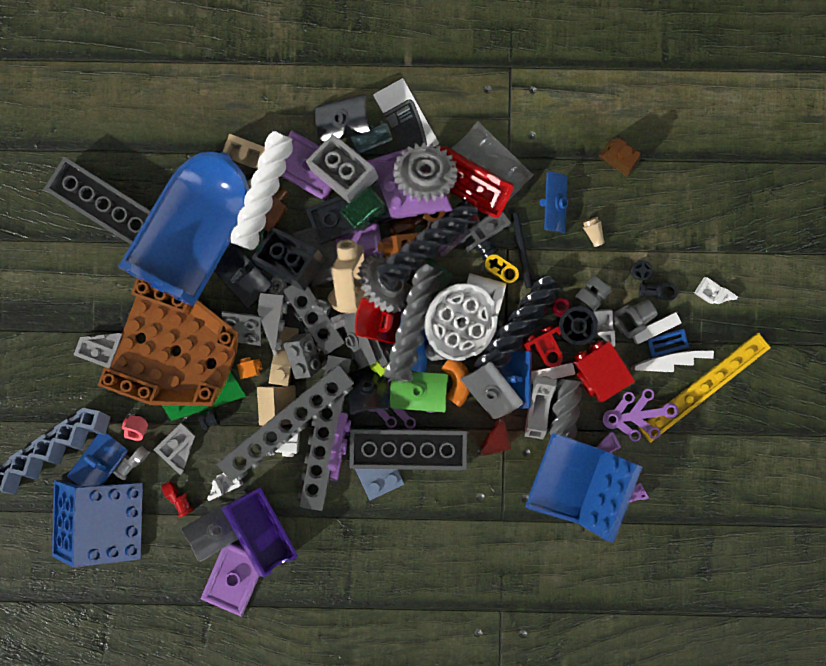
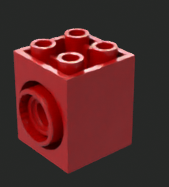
[571,340,635,402]

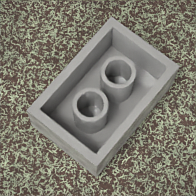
[306,134,379,205]

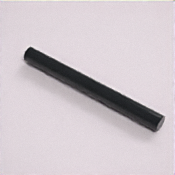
[511,212,533,289]

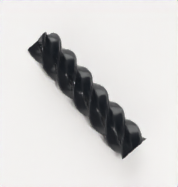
[376,199,480,291]
[474,274,564,373]

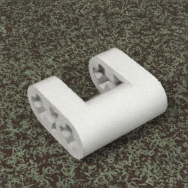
[467,273,507,317]

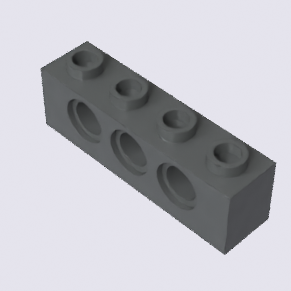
[283,285,346,355]

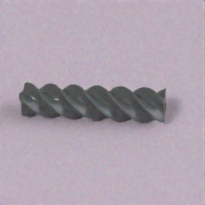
[384,264,443,383]
[547,378,582,447]

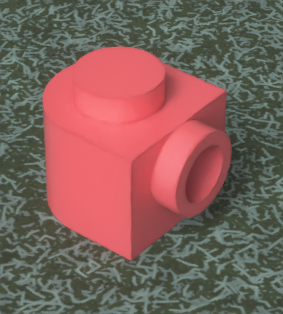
[122,415,148,441]

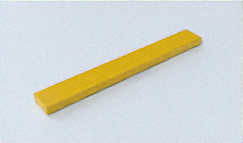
[637,333,771,443]

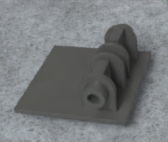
[222,311,263,346]

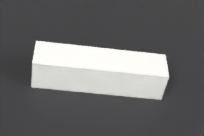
[633,312,681,344]
[531,362,575,384]

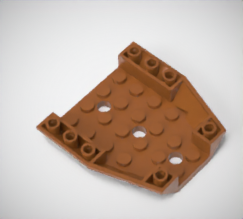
[97,279,239,406]

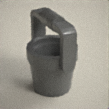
[613,299,658,338]

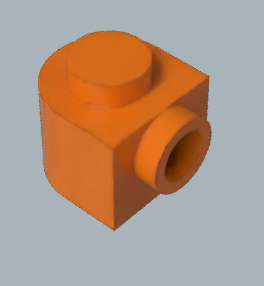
[237,357,262,379]

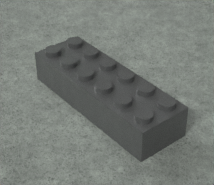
[44,157,151,244]
[350,427,467,470]

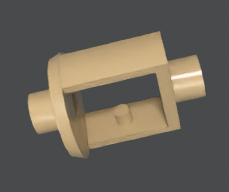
[328,240,370,313]

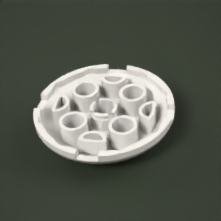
[425,283,497,361]

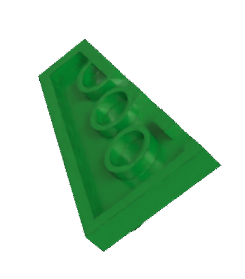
[162,370,247,421]

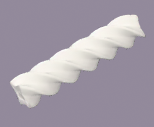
[231,131,294,250]

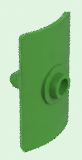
[390,372,448,412]

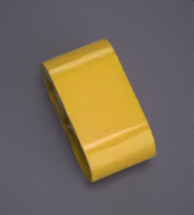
[484,255,519,283]

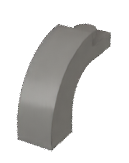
[525,376,557,439]

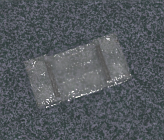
[451,121,533,202]

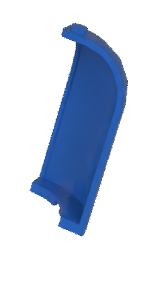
[118,152,249,306]

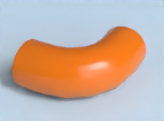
[441,359,470,407]

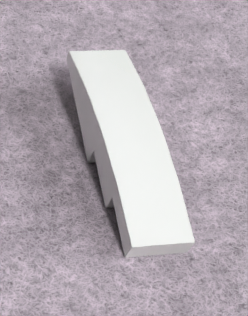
[631,350,714,372]

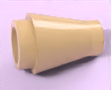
[583,217,605,247]

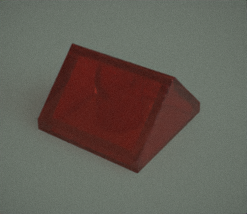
[479,418,511,456]

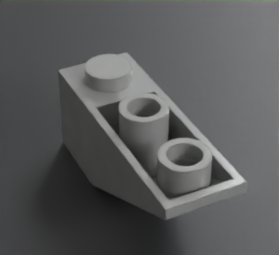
[257,293,288,356]

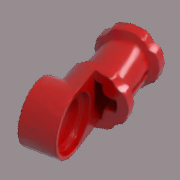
[161,481,194,518]

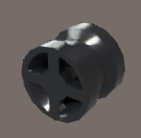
[475,238,499,260]
[630,260,653,280]
[198,407,220,430]

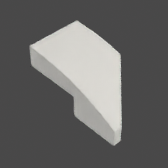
[694,277,738,304]
[593,309,615,347]
[207,473,244,501]

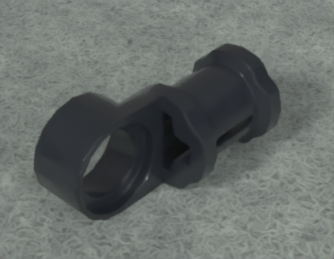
[639,280,678,301]

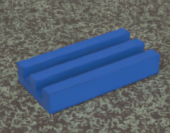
[646,329,689,358]

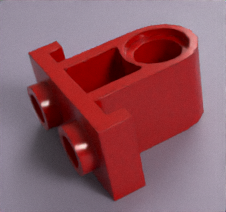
[523,325,563,367]

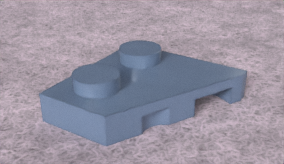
[355,469,404,500]

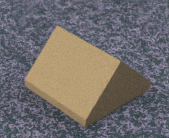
[257,385,296,425]

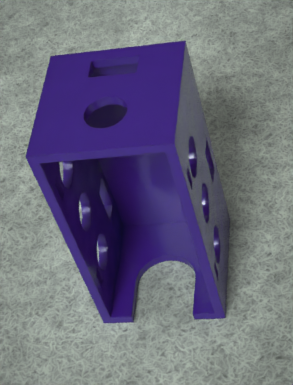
[221,488,298,577]

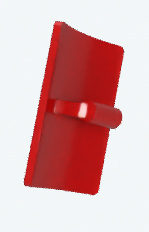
[355,297,405,344]

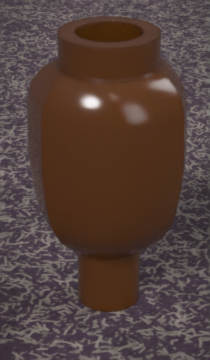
[387,216,423,236]

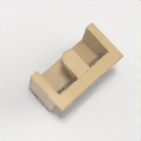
[223,134,265,170]

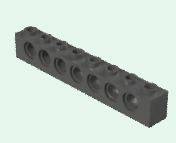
[297,355,352,511]
[217,363,354,482]

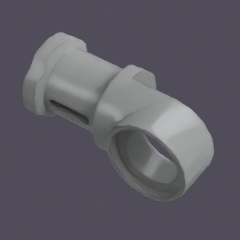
[113,446,150,480]

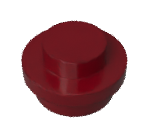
[553,298,572,317]

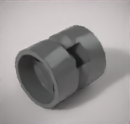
[575,276,612,312]

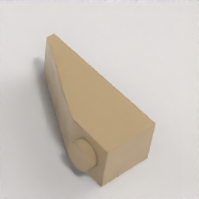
[269,327,299,386]

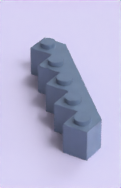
[0,408,110,495]

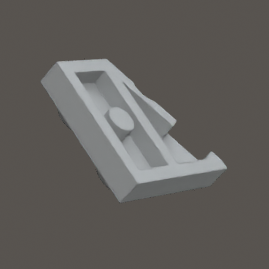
[74,333,122,368]
[154,422,195,475]

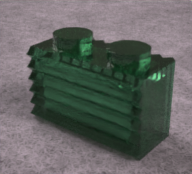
[340,186,387,232]

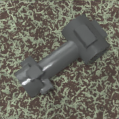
[312,296,332,316]

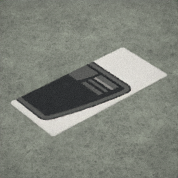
[373,78,439,149]

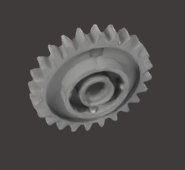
[394,143,457,202]
[357,254,411,313]

